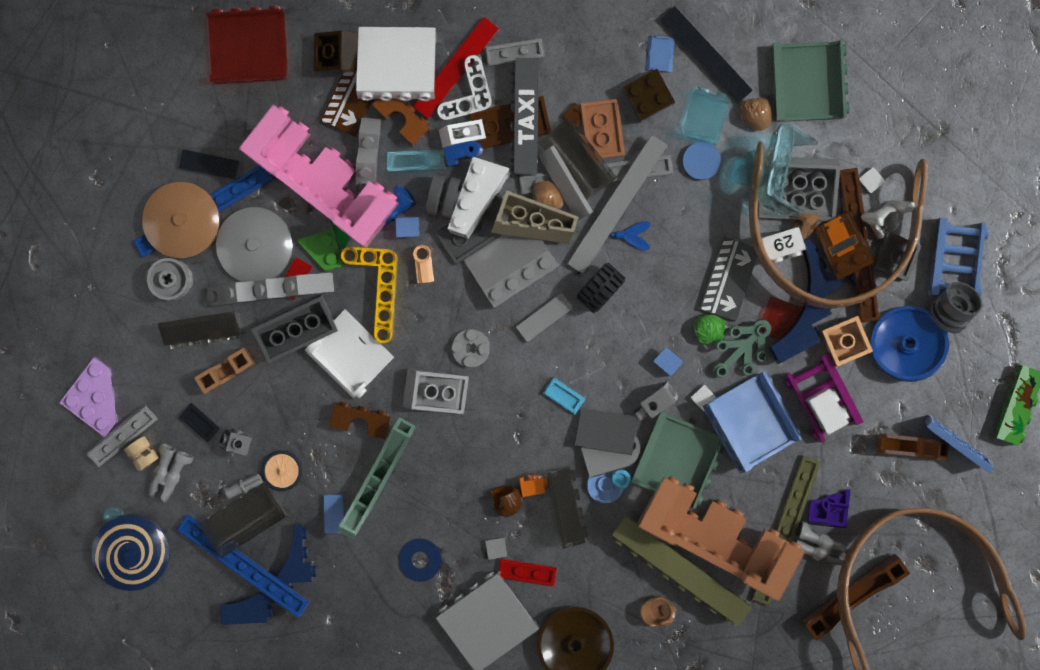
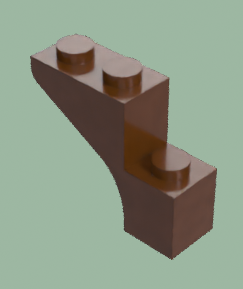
[877,433,949,460]

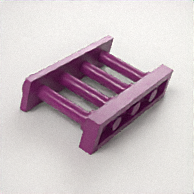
[784,353,864,443]

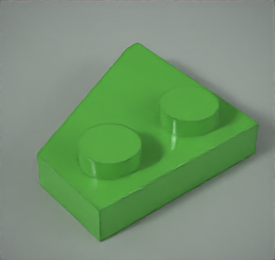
[298,229,344,271]

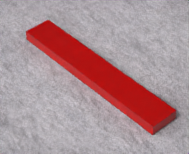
[413,17,499,119]

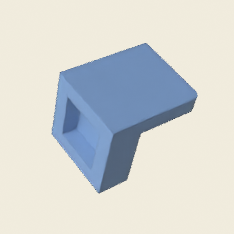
[395,217,420,238]
[653,348,683,376]

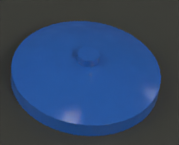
[870,306,949,382]

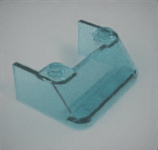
[758,124,819,215]

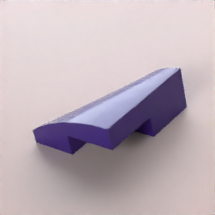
[808,489,851,528]

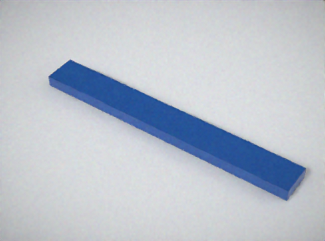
[133,165,274,258]
[177,514,310,618]

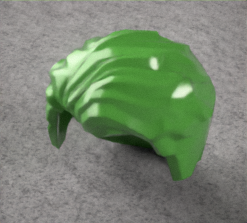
[693,313,727,345]

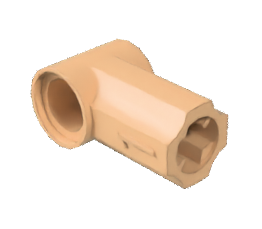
[413,245,434,283]

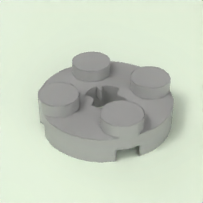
[452,329,490,367]

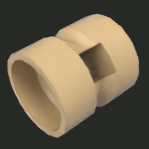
[124,436,159,472]

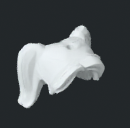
[861,200,915,239]

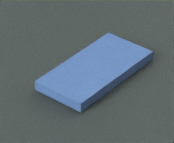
[924,415,994,473]

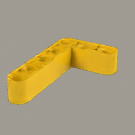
[341,247,398,343]

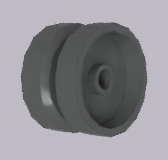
[425,173,461,220]

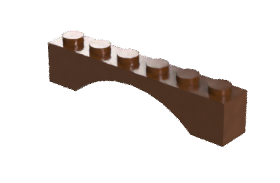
[801,554,910,641]

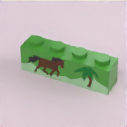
[993,365,1040,446]

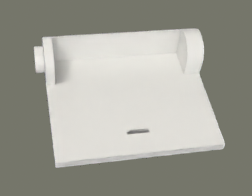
[304,309,394,399]

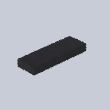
[179,149,240,180]

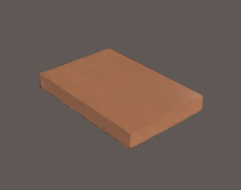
[580,98,625,161]

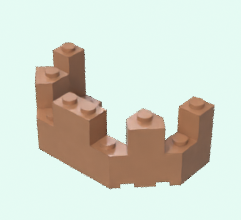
[637,476,805,601]

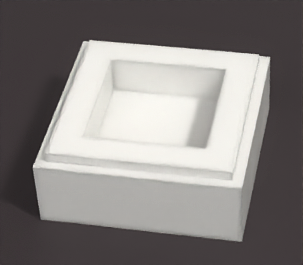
[859,167,886,194]
[690,385,717,412]

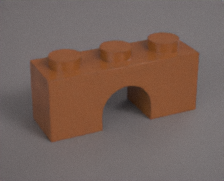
[372,99,430,146]

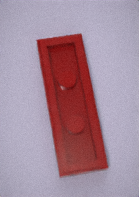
[499,558,557,587]

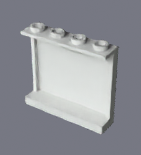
[356,27,436,101]

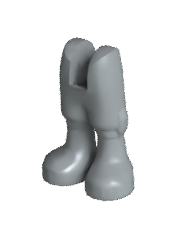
[149,443,194,503]
[793,521,849,565]

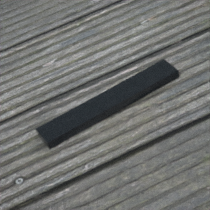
[660,6,753,104]

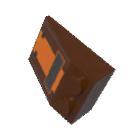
[815,211,876,280]

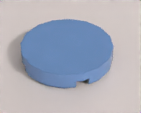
[682,141,721,180]

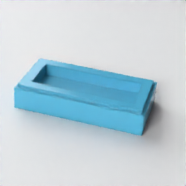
[543,378,585,414]

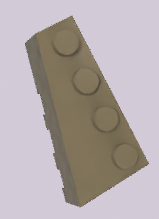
[491,190,579,244]

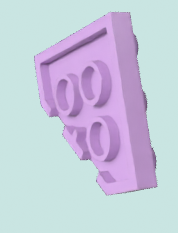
[59,357,118,437]

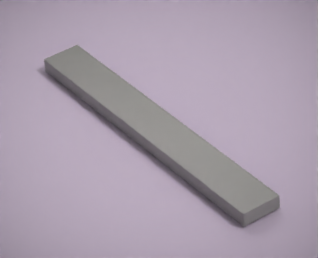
[567,135,668,274]
[519,155,673,195]

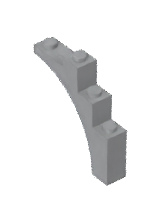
[207,273,334,307]

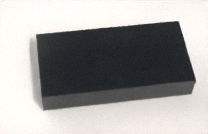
[179,403,221,442]

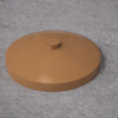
[142,182,220,259]

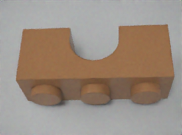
[194,348,256,394]

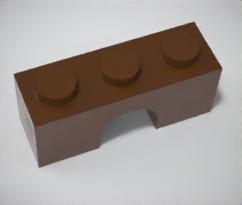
[329,401,392,439]

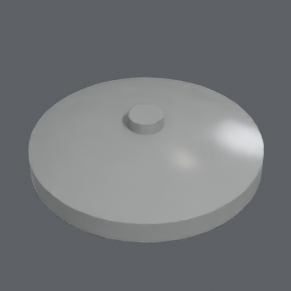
[216,207,293,282]

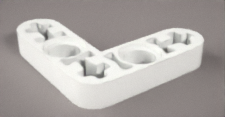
[437,55,492,120]

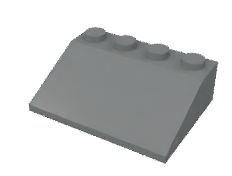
[758,156,840,221]
[464,235,559,308]

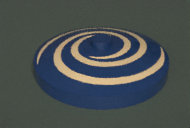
[92,514,170,591]

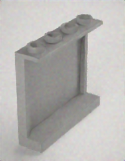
[436,570,539,670]

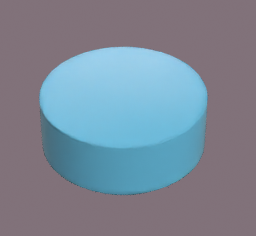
[612,469,631,489]

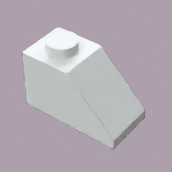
[439,119,486,148]

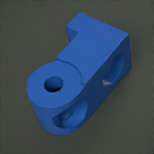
[444,141,483,167]

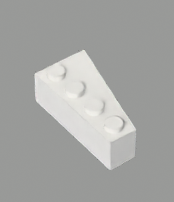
[448,157,511,239]

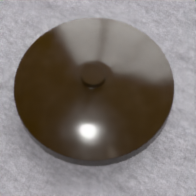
[537,606,614,670]

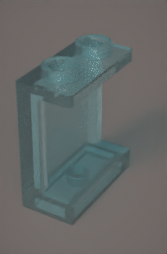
[680,87,731,145]

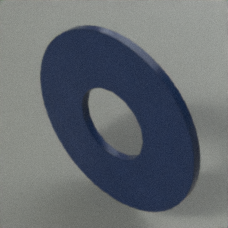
[399,539,442,582]

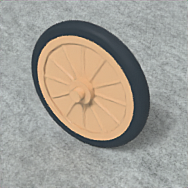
[262,451,302,491]

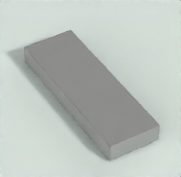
[485,38,545,67]
[516,293,573,342]

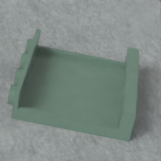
[771,39,849,122]
[631,412,725,509]

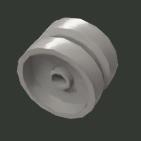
[147,258,193,301]

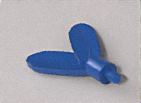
[610,221,650,250]

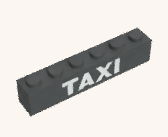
[510,57,539,175]

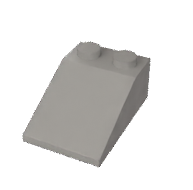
[403,368,469,414]

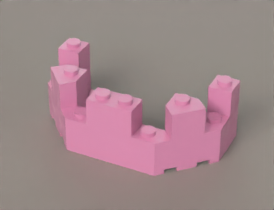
[239,105,398,248]

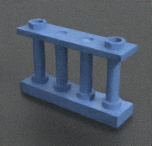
[928,218,989,296]

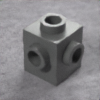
[220,428,252,457]

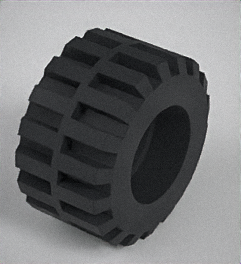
[576,262,626,313]

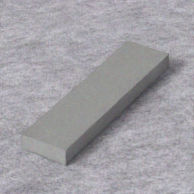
[538,145,593,220]
[86,404,158,467]

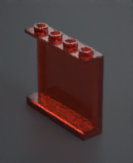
[206,6,289,84]

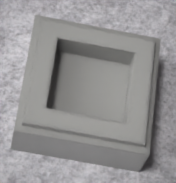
[485,537,508,560]

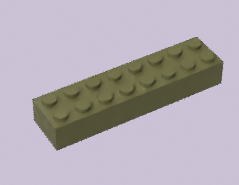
[611,513,752,626]

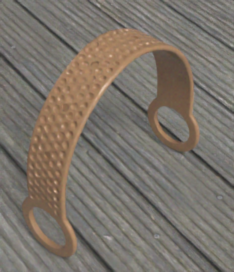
[749,141,927,309]
[837,508,1026,670]

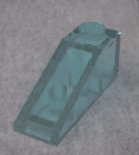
[388,150,445,171]

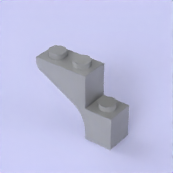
[356,118,381,191]

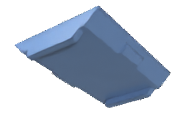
[645,36,675,72]

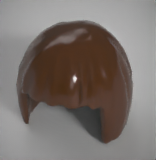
[491,486,523,517]

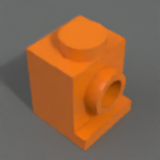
[519,474,548,497]

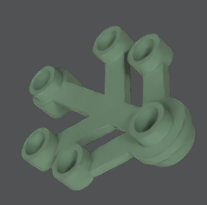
[712,319,771,378]

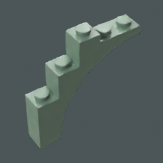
[337,417,416,540]

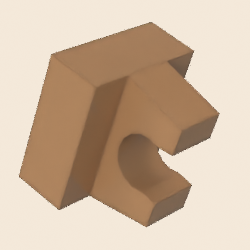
[794,212,820,239]

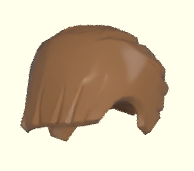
[739,98,773,131]
[532,181,563,210]
[640,595,676,627]

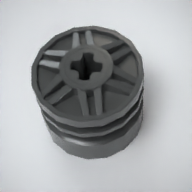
[930,282,983,333]

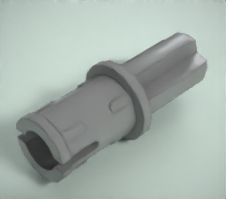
[224,474,263,499]

